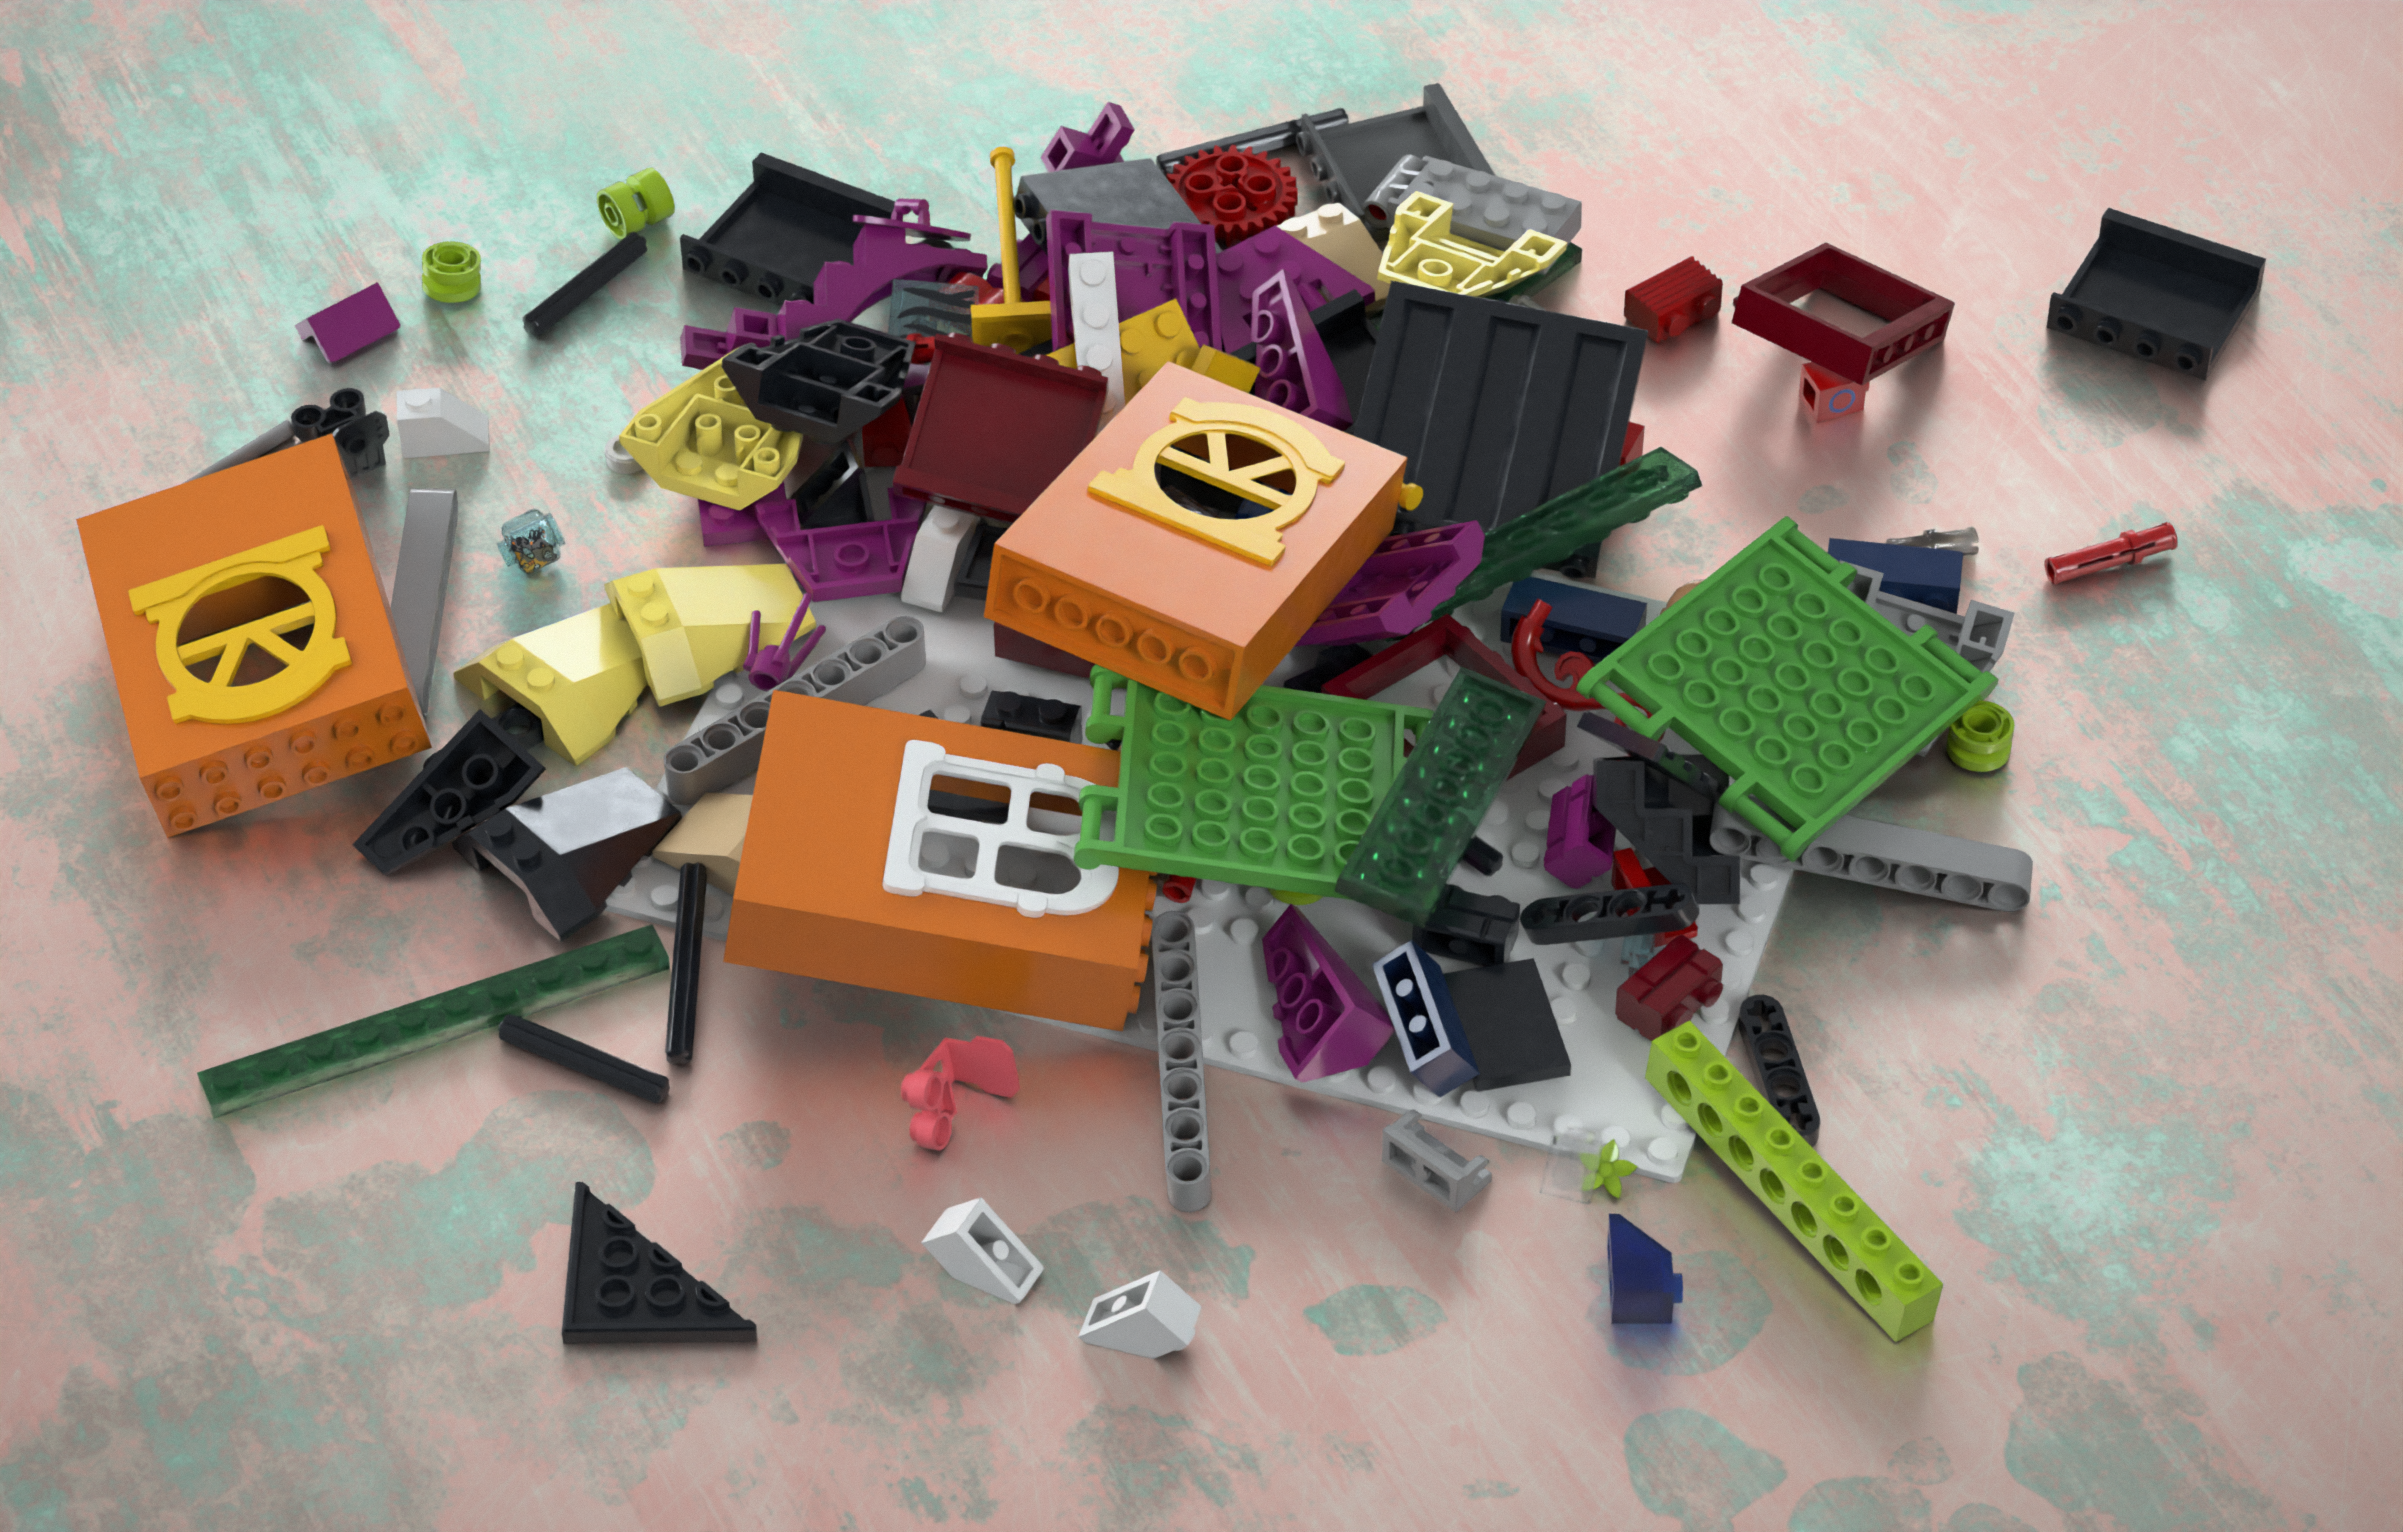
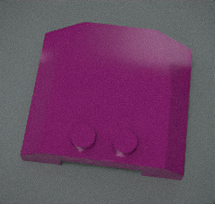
[1046,210,1222,352]
[1294,520,1485,647]

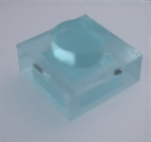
[1621,933,1655,978]

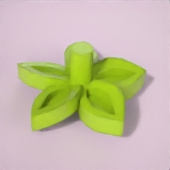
[1580,1139,1638,1199]

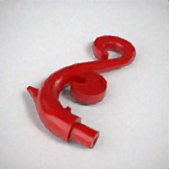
[1511,598,1665,742]

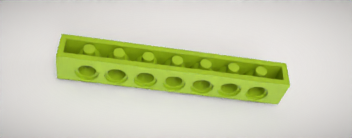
[1645,1021,1943,1342]

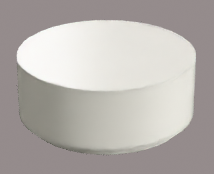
[605,435,643,474]

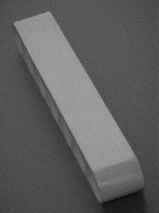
[391,488,458,717]
[664,616,926,805]
[1710,795,2033,912]
[1151,911,1212,1212]

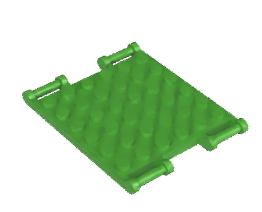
[1576,516,1999,862]
[1074,664,1439,917]

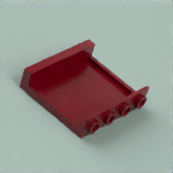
[892,332,1109,525]

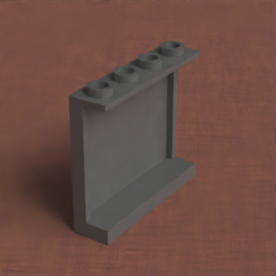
[1296,83,1496,243]

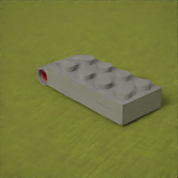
[1362,155,1582,275]

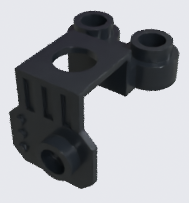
[291,388,390,479]

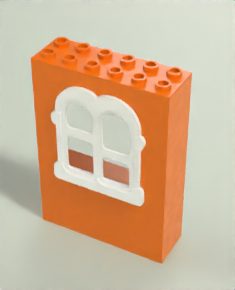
[723,690,1157,1032]

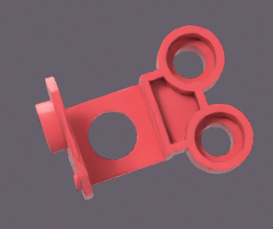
[901,1036,1020,1151]

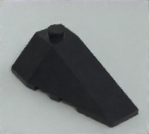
[352,709,546,877]

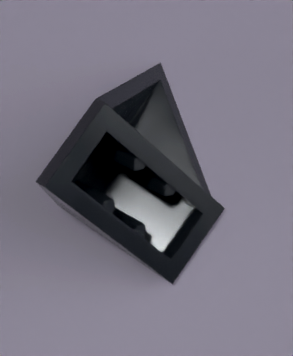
[791,439,875,529]

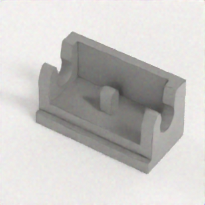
[1382,1109,1492,1212]

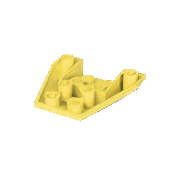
[619,348,803,511]

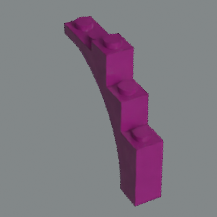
[776,224,987,341]

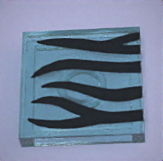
[888,279,979,365]

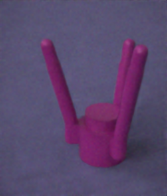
[743,593,826,692]

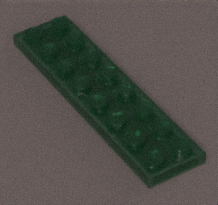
[1383,446,1703,643]
[1334,666,1547,929]

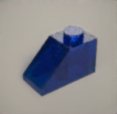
[1607,1213,1683,1324]

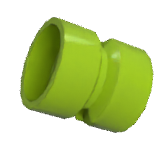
[596,167,675,239]

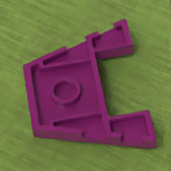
[1216,225,1376,354]
[756,487,927,602]

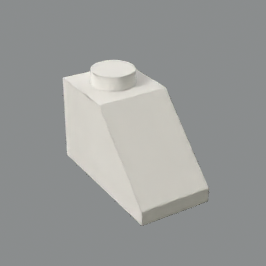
[397,388,490,458]
[901,505,976,612]
[921,1197,1045,1304]
[1078,1270,1202,1359]

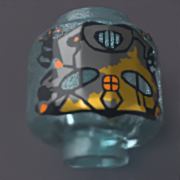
[497,508,566,574]

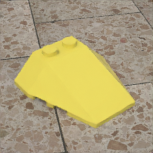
[1377,191,1567,298]
[604,564,816,707]
[453,603,649,767]

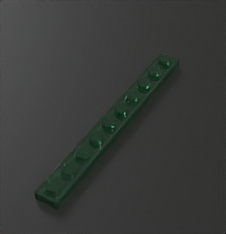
[197,924,670,1119]

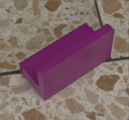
[294,282,401,364]

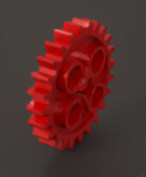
[1166,145,1298,247]

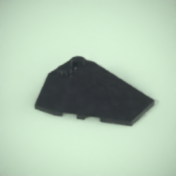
[721,319,916,444]
[452,767,682,942]

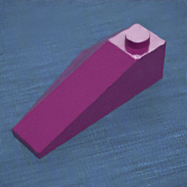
[1251,269,1353,431]
[1262,904,1395,1083]

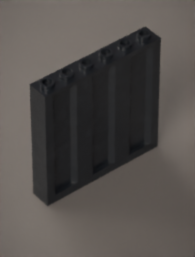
[1354,280,1648,579]

